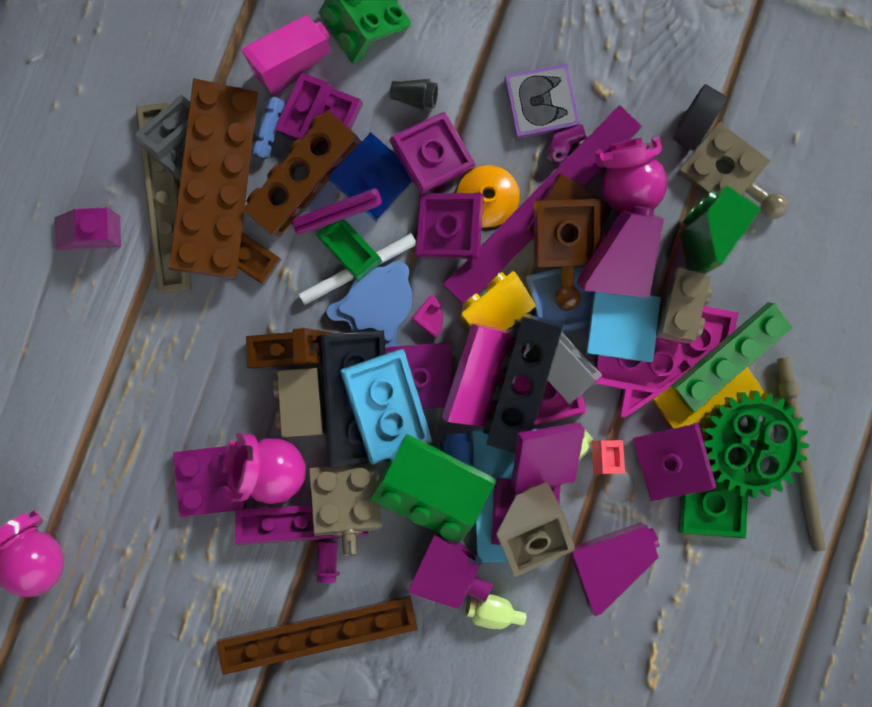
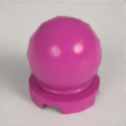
[594,136,667,213]
[222,433,306,504]
[0,510,64,597]

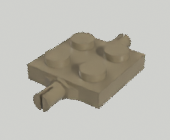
[310,463,382,557]

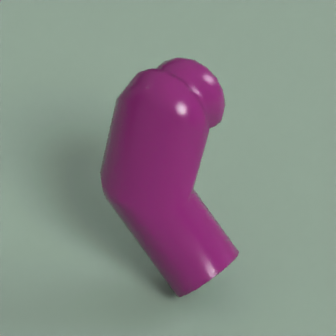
[547,124,587,164]

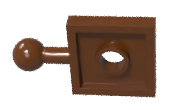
[534,199,600,311]

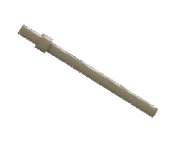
[777,357,826,551]

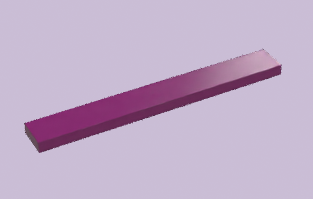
[443,105,642,305]

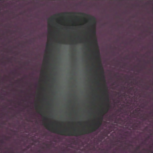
[390,78,438,111]

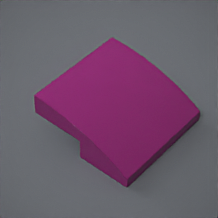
[275,72,363,154]

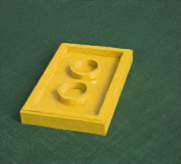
[652,367,764,439]

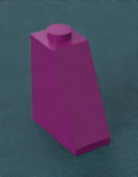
[577,206,664,298]
[570,522,660,616]

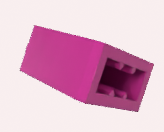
[241,15,331,97]

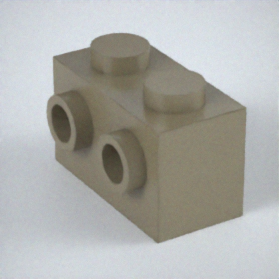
[656,268,712,344]
[273,368,325,438]

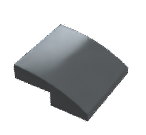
[134,95,190,181]

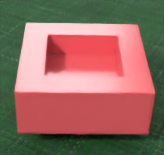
[591,440,625,474]

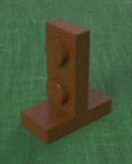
[246,328,333,369]

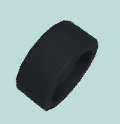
[672,84,727,151]

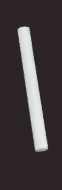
[299,234,416,305]

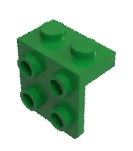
[318,0,411,63]

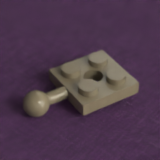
[678,122,788,219]

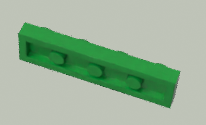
[671,302,792,412]

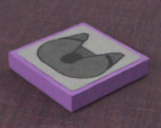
[504,64,580,139]

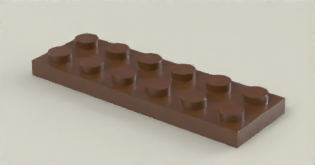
[169,78,258,280]

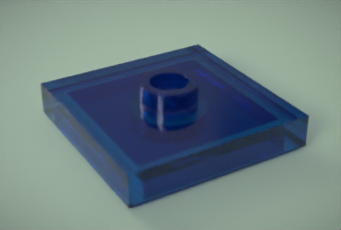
[328,132,413,222]

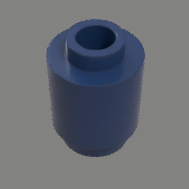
[440,433,473,467]

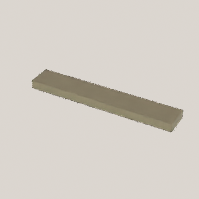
[136,103,192,295]

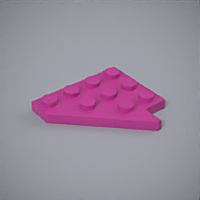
[594,298,738,417]

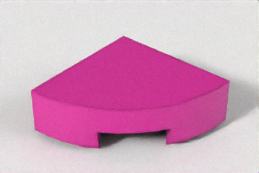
[411,294,443,339]

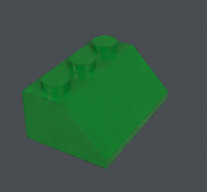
[680,185,761,274]
[370,434,496,544]

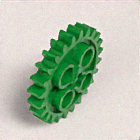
[700,390,809,498]

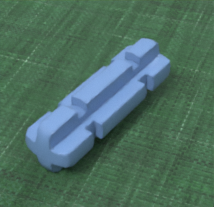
[251,97,286,159]

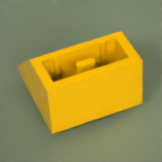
[460,270,536,332]

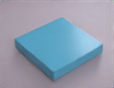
[586,292,661,363]

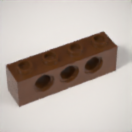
[243,110,362,238]

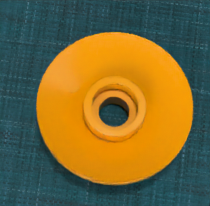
[457,165,520,228]

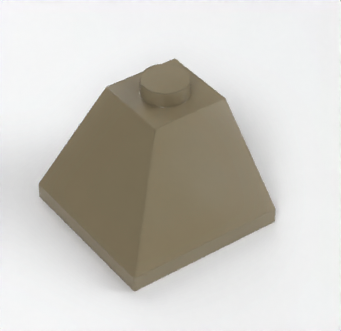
[497,482,575,577]

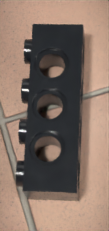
[483,313,564,454]

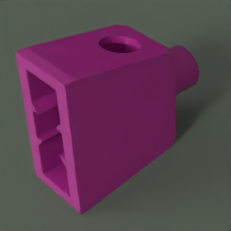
[408,533,494,609]

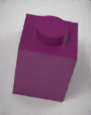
[55,207,121,250]

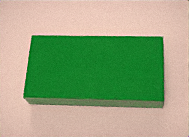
[316,219,382,282]

